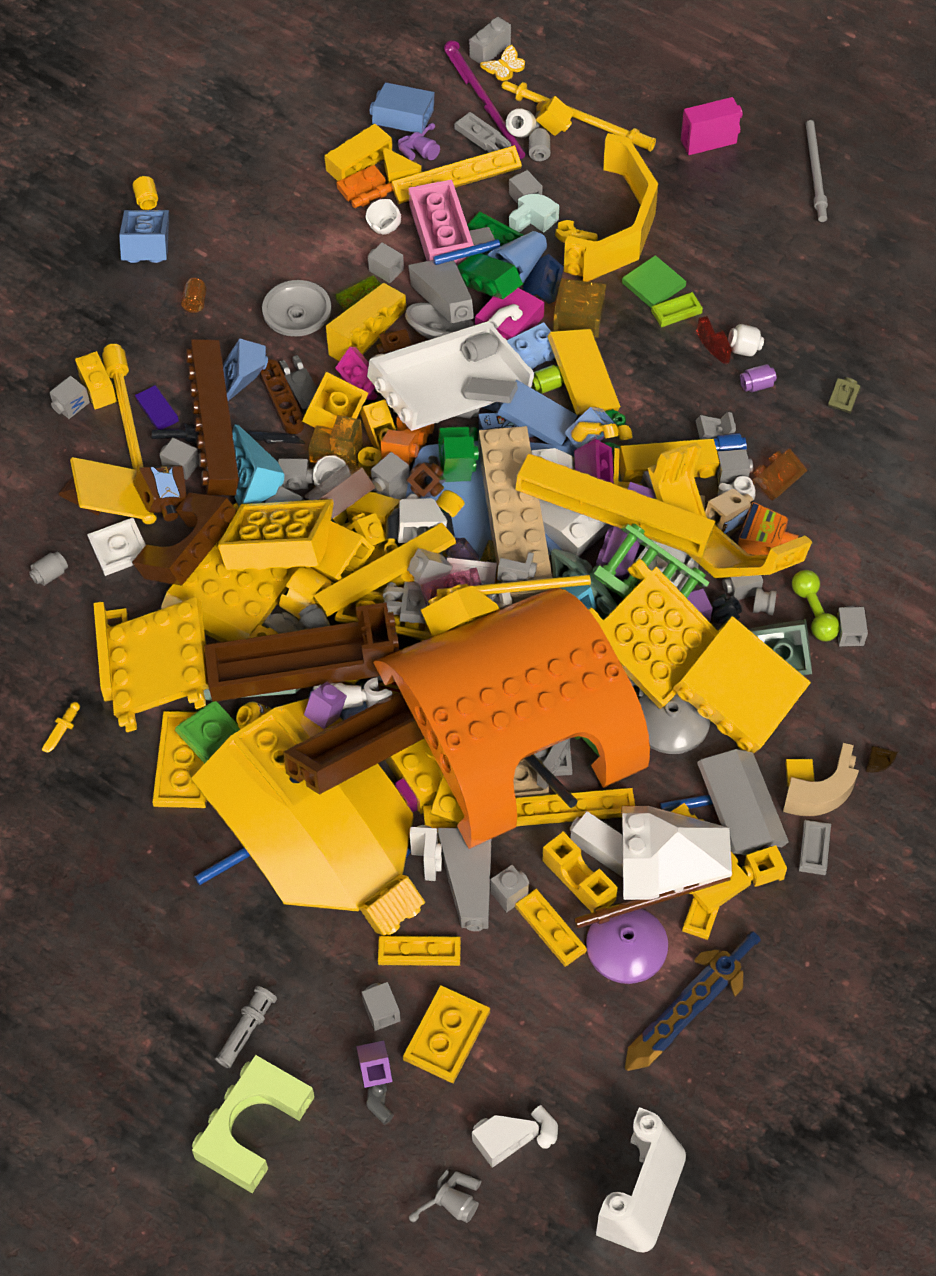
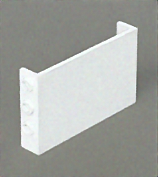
[367,321,534,431]

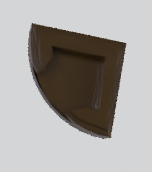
[866,746,898,773]

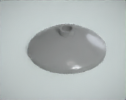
[262,280,331,336]
[405,303,474,340]
[639,693,710,754]

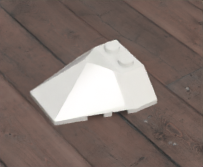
[622,806,732,900]

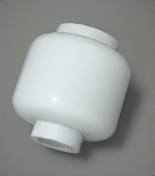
[506,108,536,138]
[727,324,764,357]

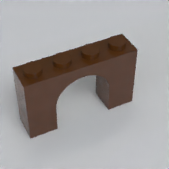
[132,493,237,586]

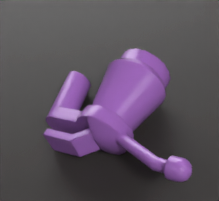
[398,123,440,161]

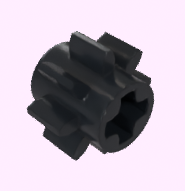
[712,593,742,624]

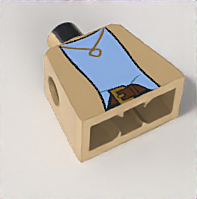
[705,489,754,537]

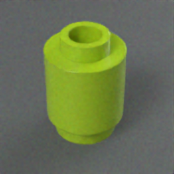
[531,365,564,394]

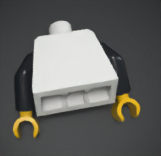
[383,494,460,557]

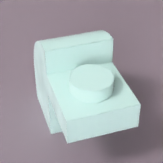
[509,194,559,233]

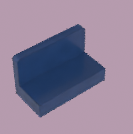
[523,254,564,304]

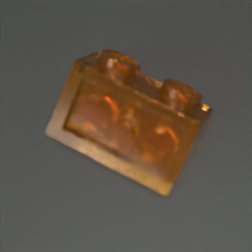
[751,448,808,501]

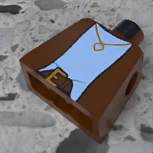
[133,466,186,521]

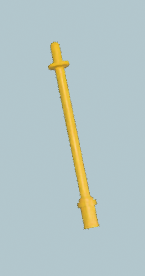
[501,81,656,152]

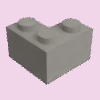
[371,452,410,500]

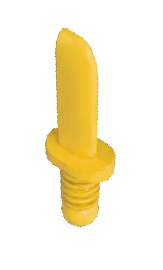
[42,702,80,752]

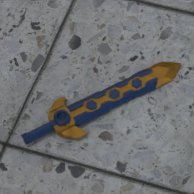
[625,931,761,1071]

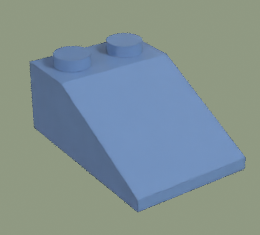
[120,210,169,263]

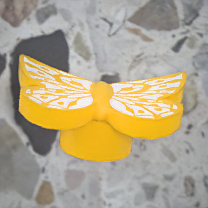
[480,45,525,81]

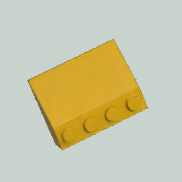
[218,499,334,571]

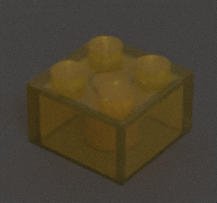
[553,278,606,337]

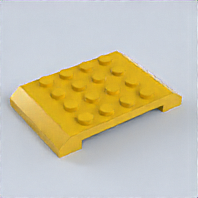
[161,503,305,642]

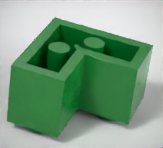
[438,427,479,482]

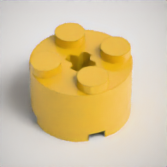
[279,566,334,619]

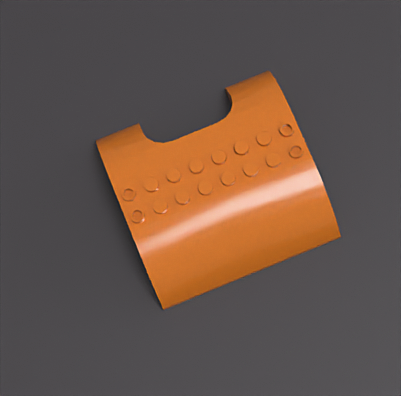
[374,588,650,849]

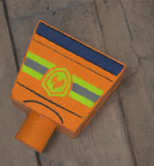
[738,502,799,555]

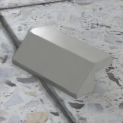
[697,749,789,855]

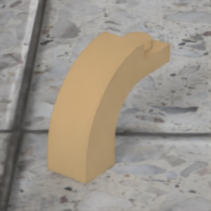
[783,743,859,816]

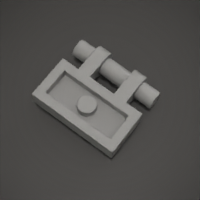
[383,582,430,624]

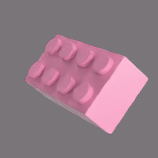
[409,180,474,266]

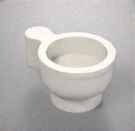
[718,476,756,500]

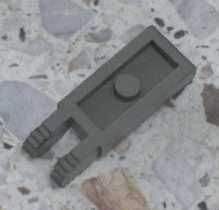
[279,355,317,414]

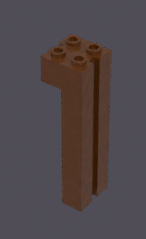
[204,602,399,702]
[283,691,424,795]

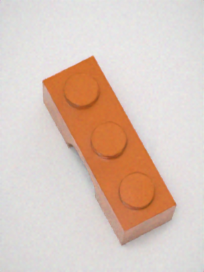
[381,415,434,466]

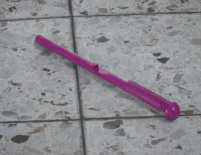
[444,40,525,159]

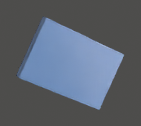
[497,380,578,446]

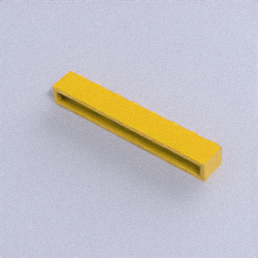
[515,453,715,558]

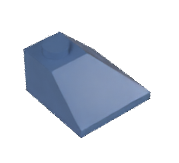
[223,339,268,401]

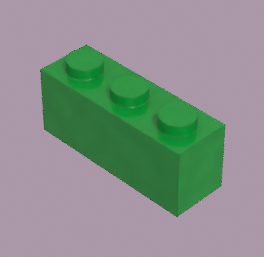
[457,253,523,299]

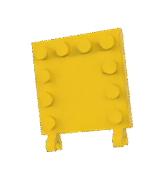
[589,559,718,709]
[107,597,209,733]

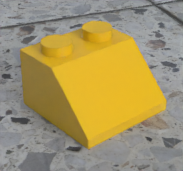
[421,585,499,637]

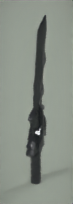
[152,423,305,446]

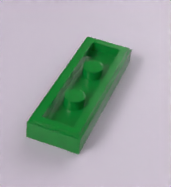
[467,211,524,246]

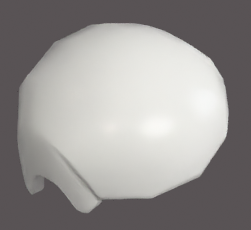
[365,199,401,235]
[312,455,346,486]

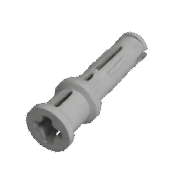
[215,986,277,1068]

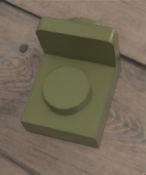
[828,377,861,414]

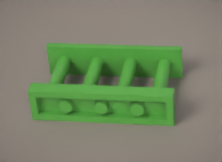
[589,523,710,599]

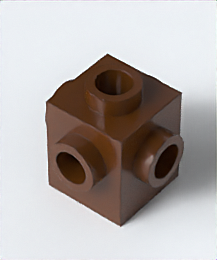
[407,462,446,497]

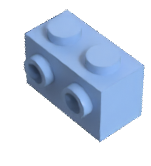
[507,322,555,369]

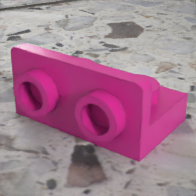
[335,347,378,400]

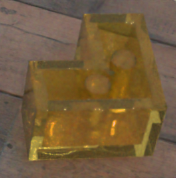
[308,415,363,465]

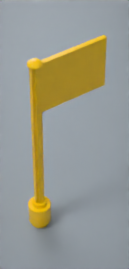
[70,344,157,524]

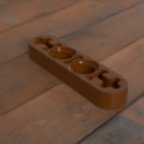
[260,359,304,434]

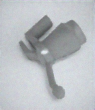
[409,1170,482,1223]

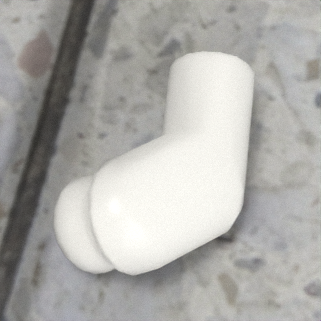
[489,304,523,329]
[531,1105,558,1149]

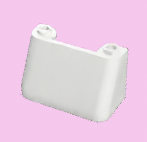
[596,1107,686,1253]

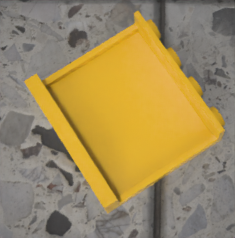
[673,616,811,754]

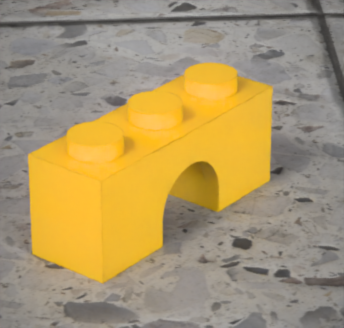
[543,832,618,912]

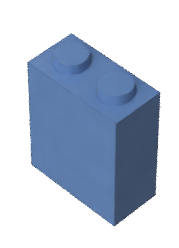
[370,83,434,134]

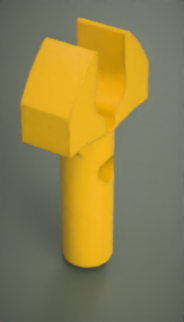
[555,220,598,243]

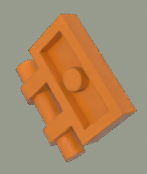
[337,165,393,208]

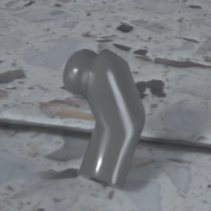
[366,1084,394,1125]

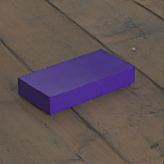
[135,385,179,430]

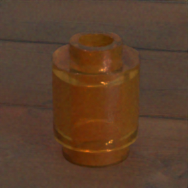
[181,278,207,313]

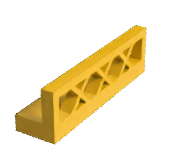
[94,602,128,701]

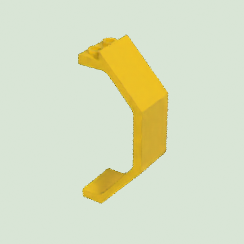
[564,133,659,284]
[647,442,812,578]

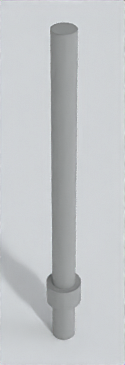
[806,120,828,222]

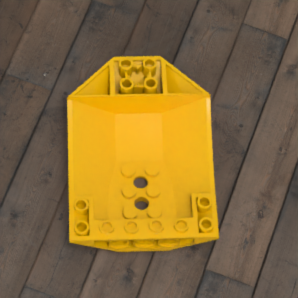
[191,698,414,911]

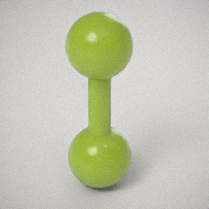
[792,570,840,641]

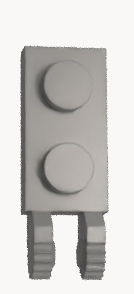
[454,112,511,153]

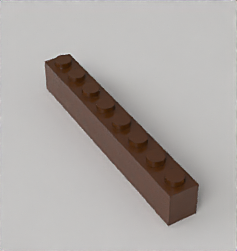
[186,339,239,495]

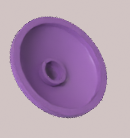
[586,909,668,984]

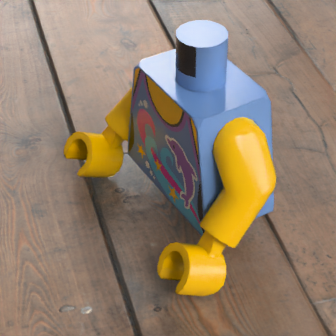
[562,407,632,449]

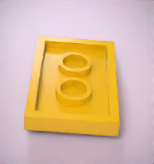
[403,985,490,1084]

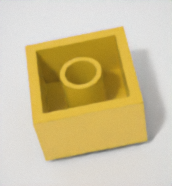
[302,372,369,442]

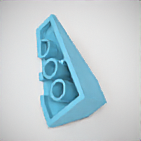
[232,425,284,507]

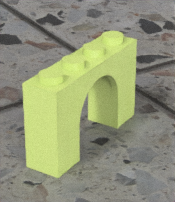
[192,1055,315,1193]

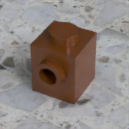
[376,329,411,354]

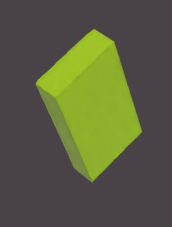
[651,292,703,327]

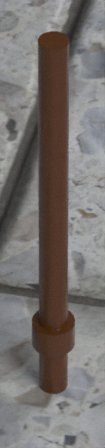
[574,877,731,928]

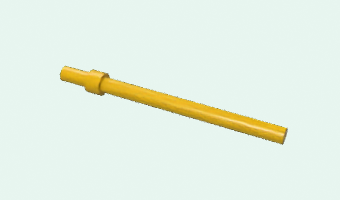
[437,575,591,597]

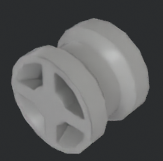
[753,588,777,616]

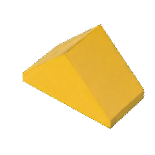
[383,148,422,183]

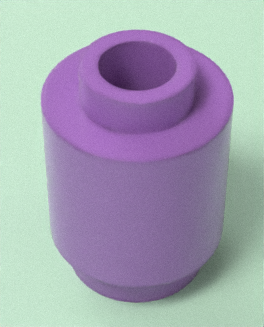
[740,364,777,392]

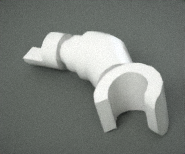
[314,677,392,710]

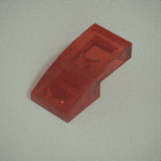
[697,316,731,364]

